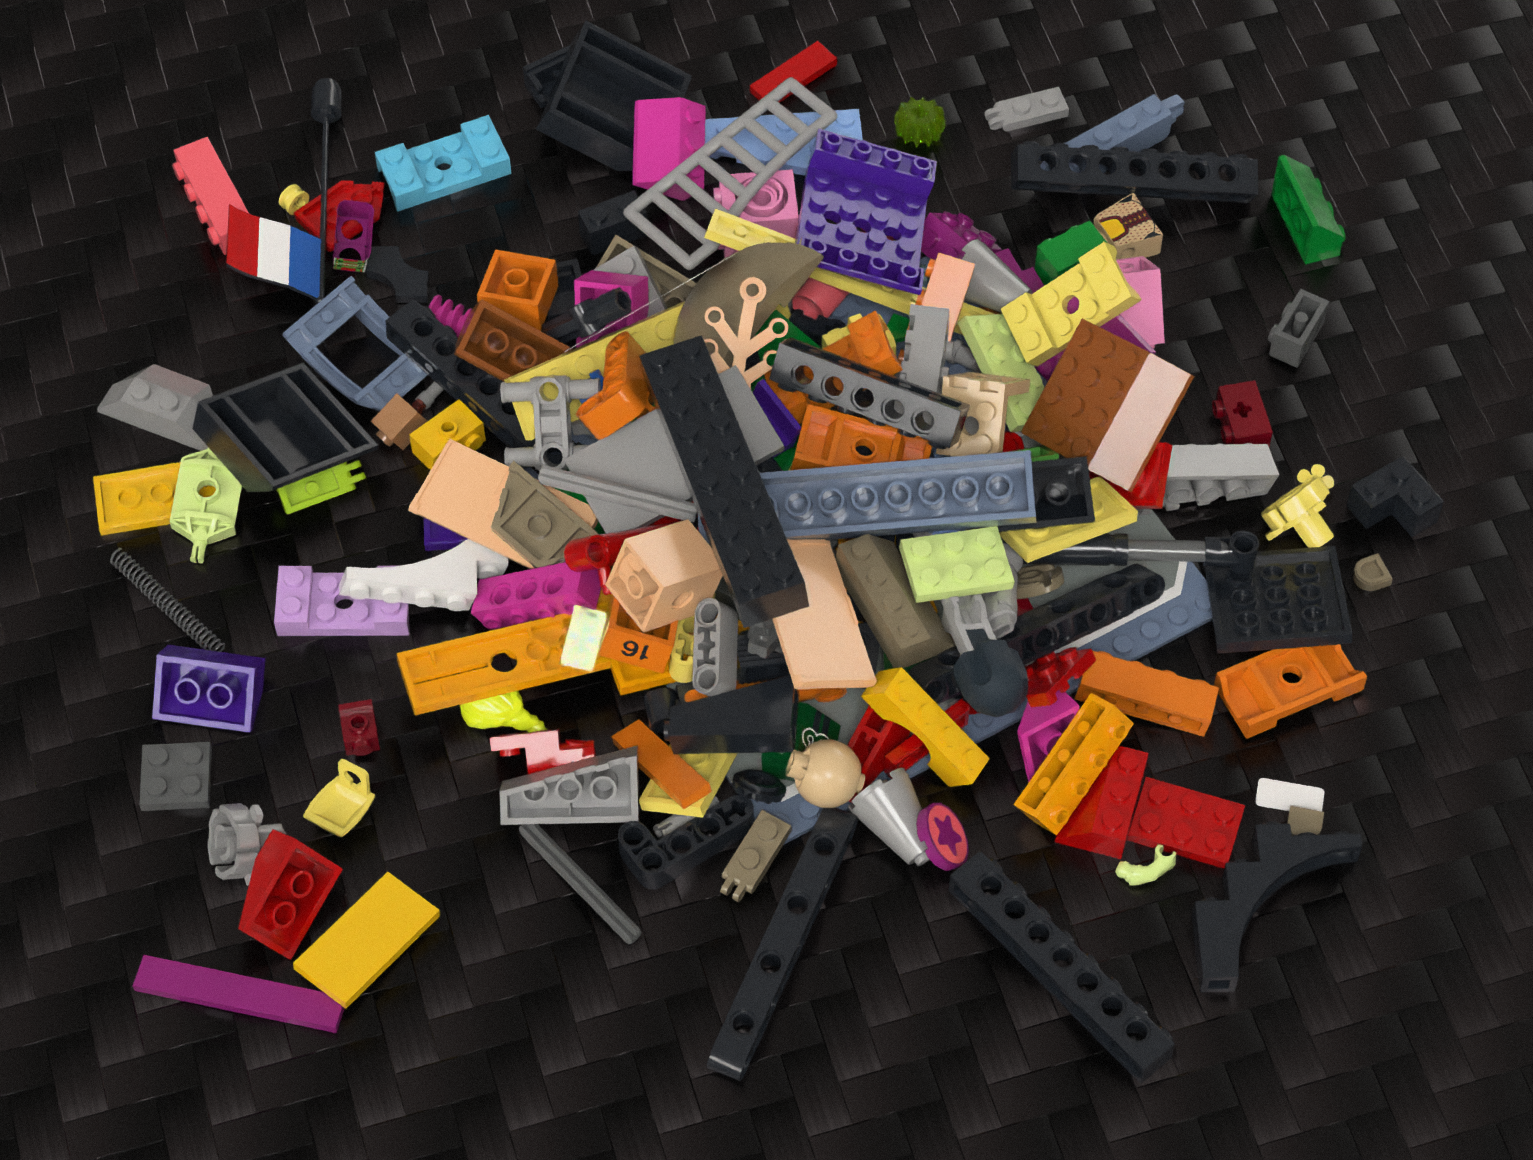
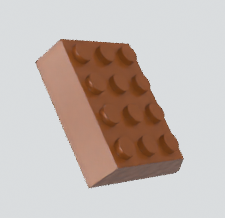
[1021,318,1194,492]

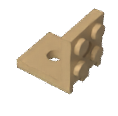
[936,372,1030,456]

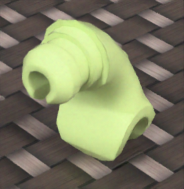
[1115,844,1177,886]

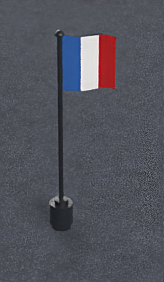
[226,78,342,304]

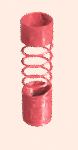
[792,227,895,319]

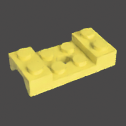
[1001,242,1141,366]

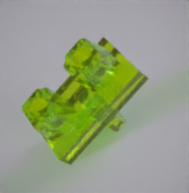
[559,604,608,672]

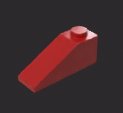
[847,705,911,804]

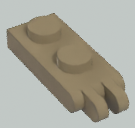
[720,810,792,902]

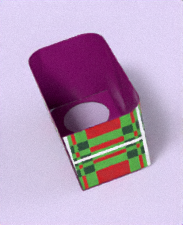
[333,200,374,272]

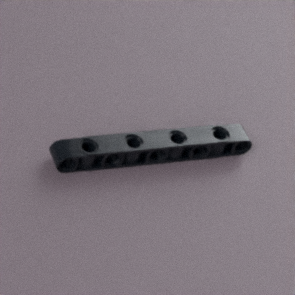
[908,563,1165,704]
[707,807,858,1081]

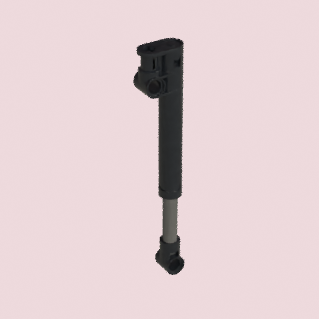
[896,530,1259,574]

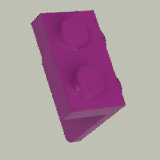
[921,211,1001,260]

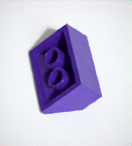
[152,645,265,732]

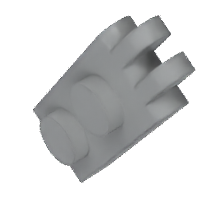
[984,87,1069,132]

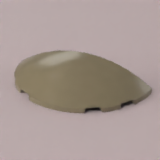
[674,242,824,368]

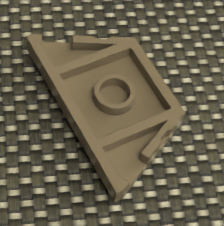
[491,461,599,568]

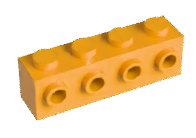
[1014,693,1134,836]

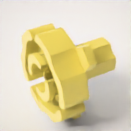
[1261,475,1334,548]

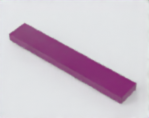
[133,955,345,1033]

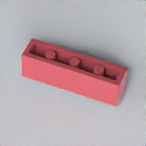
[172,137,249,255]

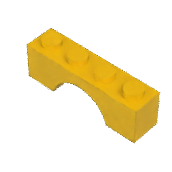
[861,667,990,787]

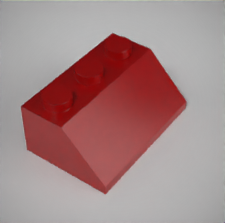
[1055,746,1149,859]

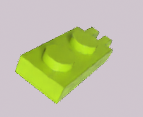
[277,460,366,515]

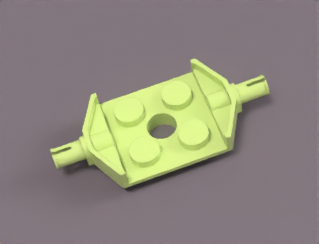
[169,447,242,563]

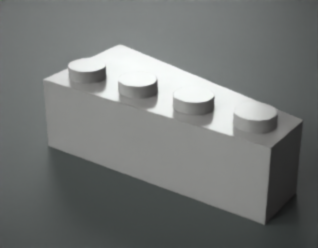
[1138,443,1279,516]
[500,745,640,825]

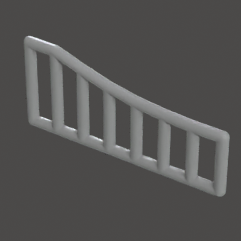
[623,77,837,270]

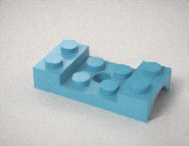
[375,115,512,212]

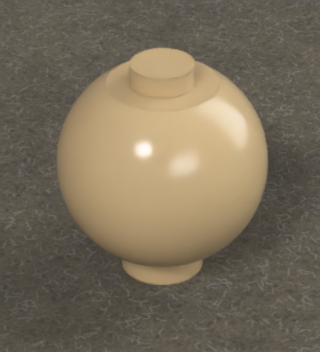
[786,739,865,808]

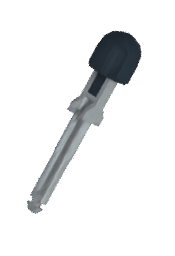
[912,532,1028,717]

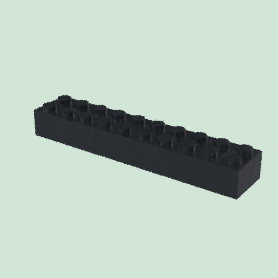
[639,335,809,628]

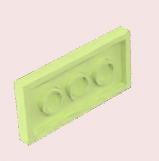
[958,314,1045,432]

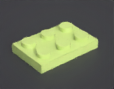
[899,526,1015,603]

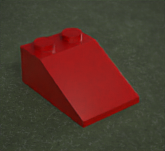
[238,829,343,960]

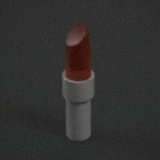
[411,381,444,414]

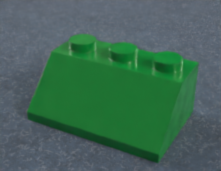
[1271,155,1345,264]

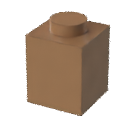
[371,393,427,450]

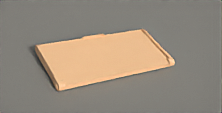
[409,439,598,569]
[773,539,877,690]

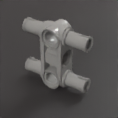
[500,375,601,471]

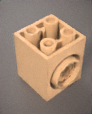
[605,519,723,633]

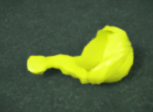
[460,690,548,732]

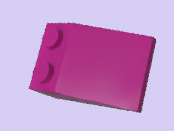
[574,270,649,348]

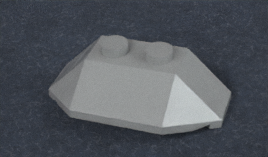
[97,364,213,451]

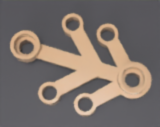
[704,277,788,389]

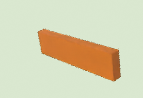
[611,719,712,809]

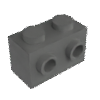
[1268,289,1329,368]

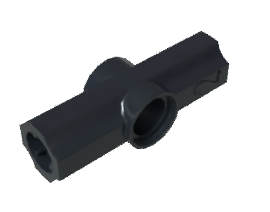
[542,287,632,344]

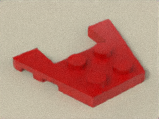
[965,647,1096,715]

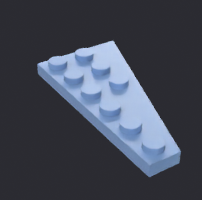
[705,109,863,176]

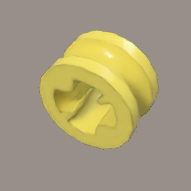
[278,184,309,215]

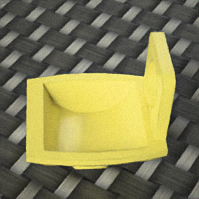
[303,759,375,837]

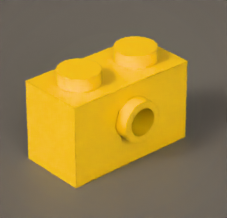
[409,399,486,470]

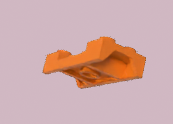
[764,310,903,424]
[791,404,933,470]
[1214,644,1367,739]

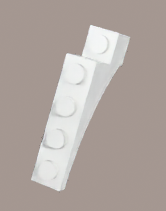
[339,539,508,611]

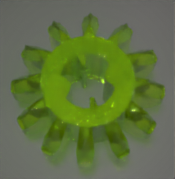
[894,96,946,148]

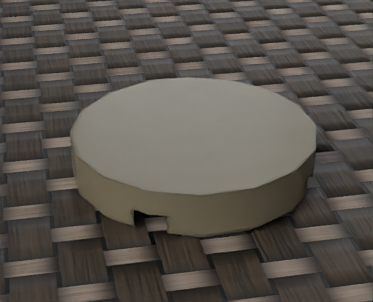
[1017,564,1064,599]

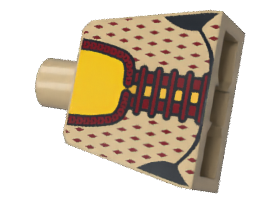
[1094,193,1163,259]

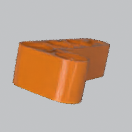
[576,331,647,440]

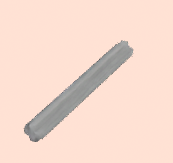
[538,465,698,522]

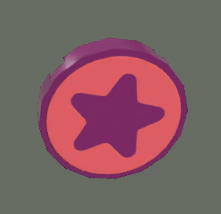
[916,803,969,871]

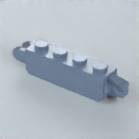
[1040,94,1185,173]

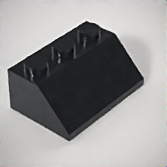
[997,456,1095,532]

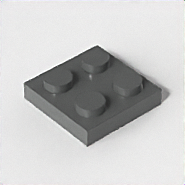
[139,742,212,811]

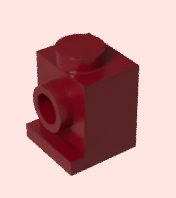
[338,699,380,756]

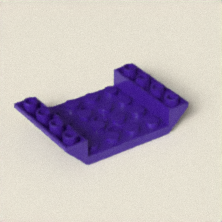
[795,128,937,295]

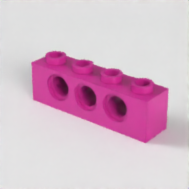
[471,562,601,630]

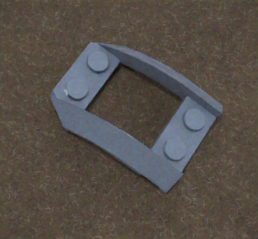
[282,276,427,411]

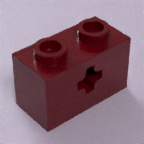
[1212,380,1273,447]

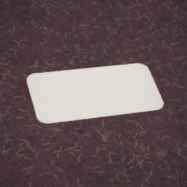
[1256,778,1324,812]

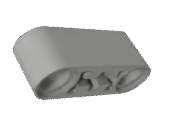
[692,598,738,697]

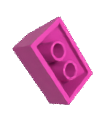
[633,97,706,201]

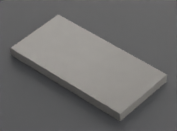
[564,365,785,533]

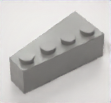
[894,304,954,425]

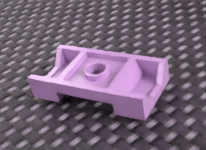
[274,566,409,636]

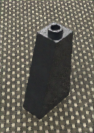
[663,676,800,754]

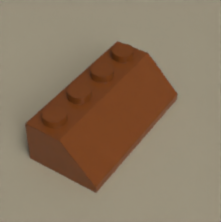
[454,299,573,382]

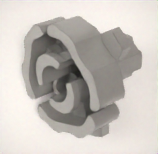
[208,803,286,886]

